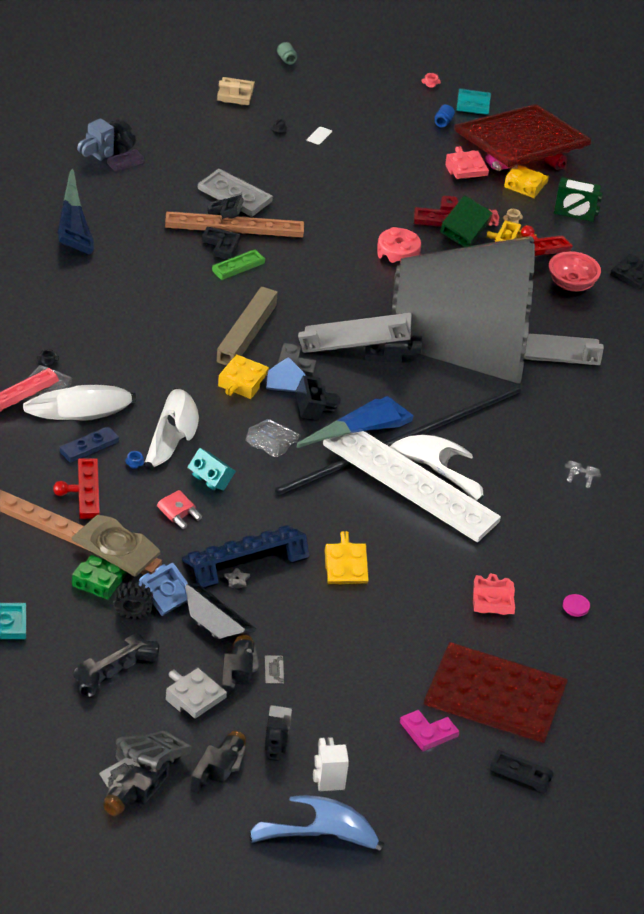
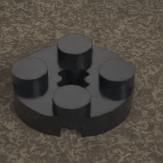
[109,120,136,154]

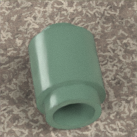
[277,42,297,65]

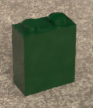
[440,195,493,247]

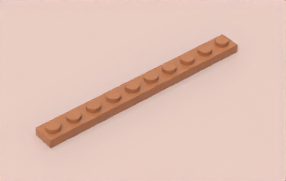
[0,490,162,575]

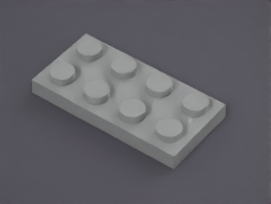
[198,169,273,217]

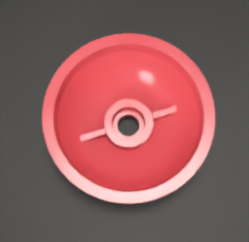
[549,251,601,292]

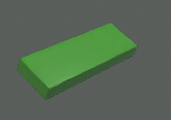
[212,249,265,280]

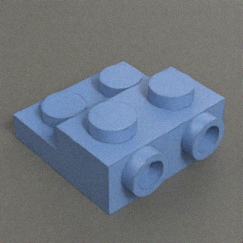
[139,563,188,616]

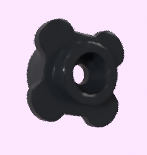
[37,349,59,367]

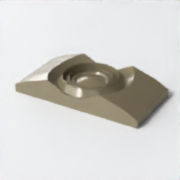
[72,515,161,577]

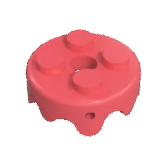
[378,227,421,263]

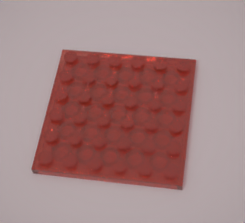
[455,104,591,167]

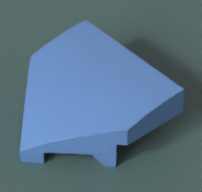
[266,357,305,392]

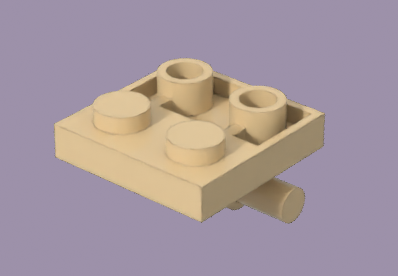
[217,77,255,105]

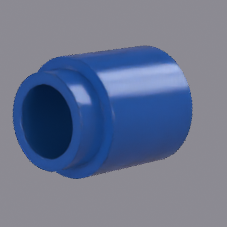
[435,105,455,127]

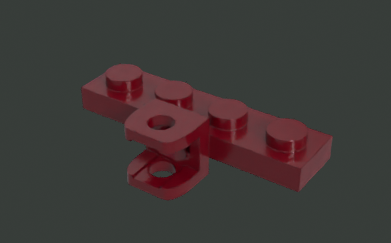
[414,196,458,227]

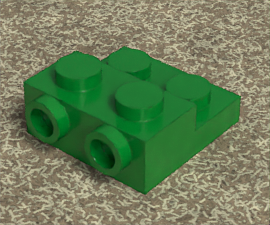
[72,555,127,600]

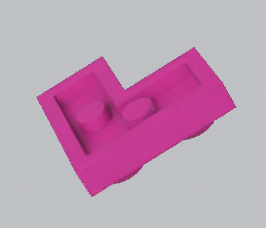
[400,710,459,751]

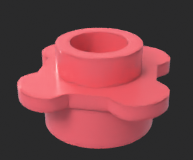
[422,73,441,87]
[488,209,499,226]

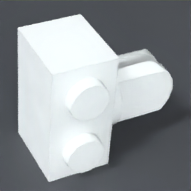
[313,737,349,791]

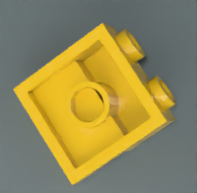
[504,165,549,198]

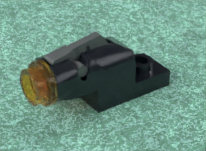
[222,635,259,700]
[191,731,246,793]
[103,761,170,816]

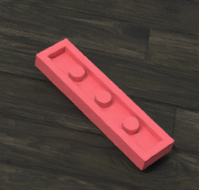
[0,368,59,412]

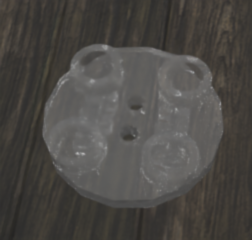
[564,460,602,488]

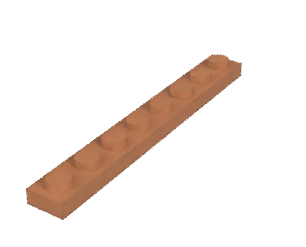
[165,211,304,237]

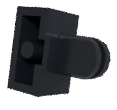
[295,375,340,420]

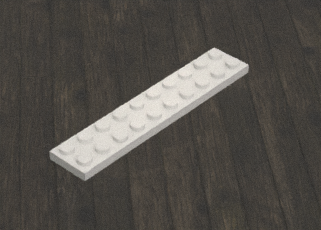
[323,431,501,543]

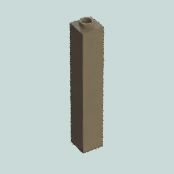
[217,286,278,366]

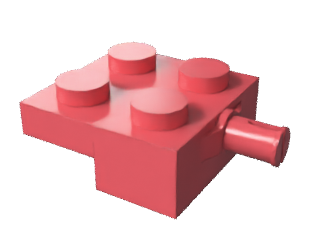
[445,146,489,179]

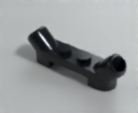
[73,634,160,697]

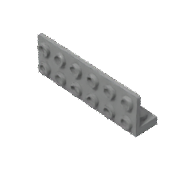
[298,313,412,353]
[524,333,604,365]

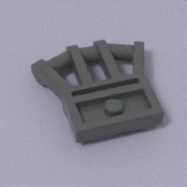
[116,730,191,770]

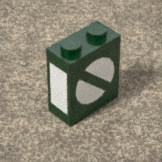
[554,177,603,222]

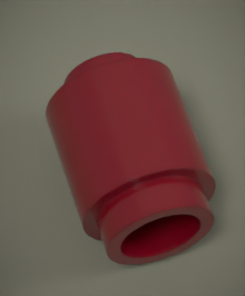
[543,148,567,170]

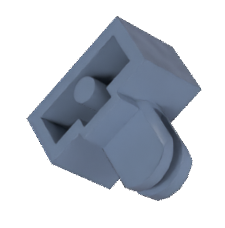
[77,118,114,161]

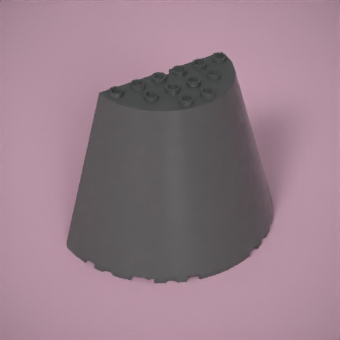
[391,236,535,384]

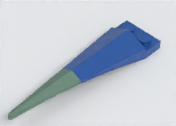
[296,396,414,448]

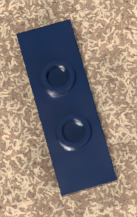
[60,426,119,463]

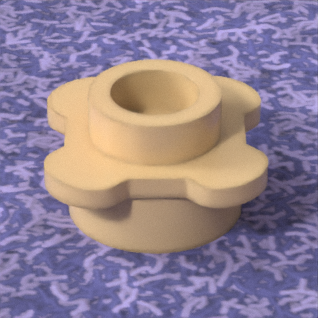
[503,209,523,224]

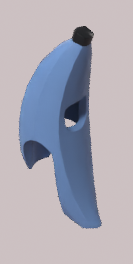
[250,795,384,852]

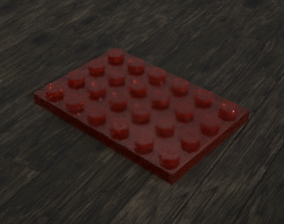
[424,642,568,743]

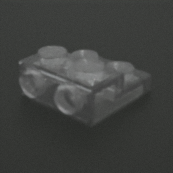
[245,419,299,457]

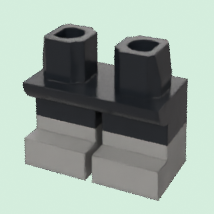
[264,705,292,760]

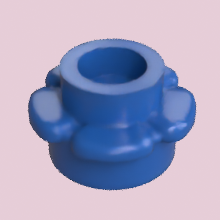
[125,451,144,468]

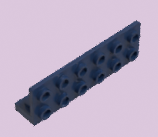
[182,525,310,587]

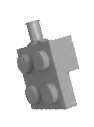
[166,668,227,718]

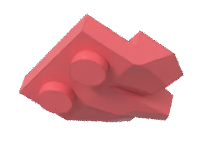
[473,573,515,615]

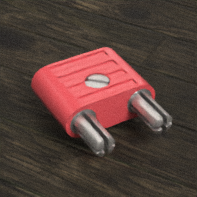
[157,490,202,529]

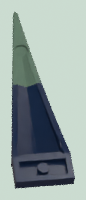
[57,169,94,254]

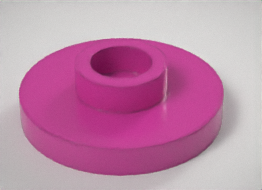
[563,594,590,616]

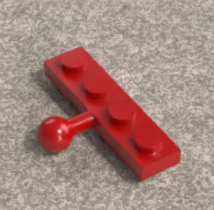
[521,225,573,256]
[53,459,100,519]

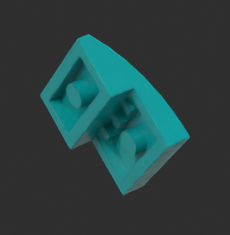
[457,89,491,115]

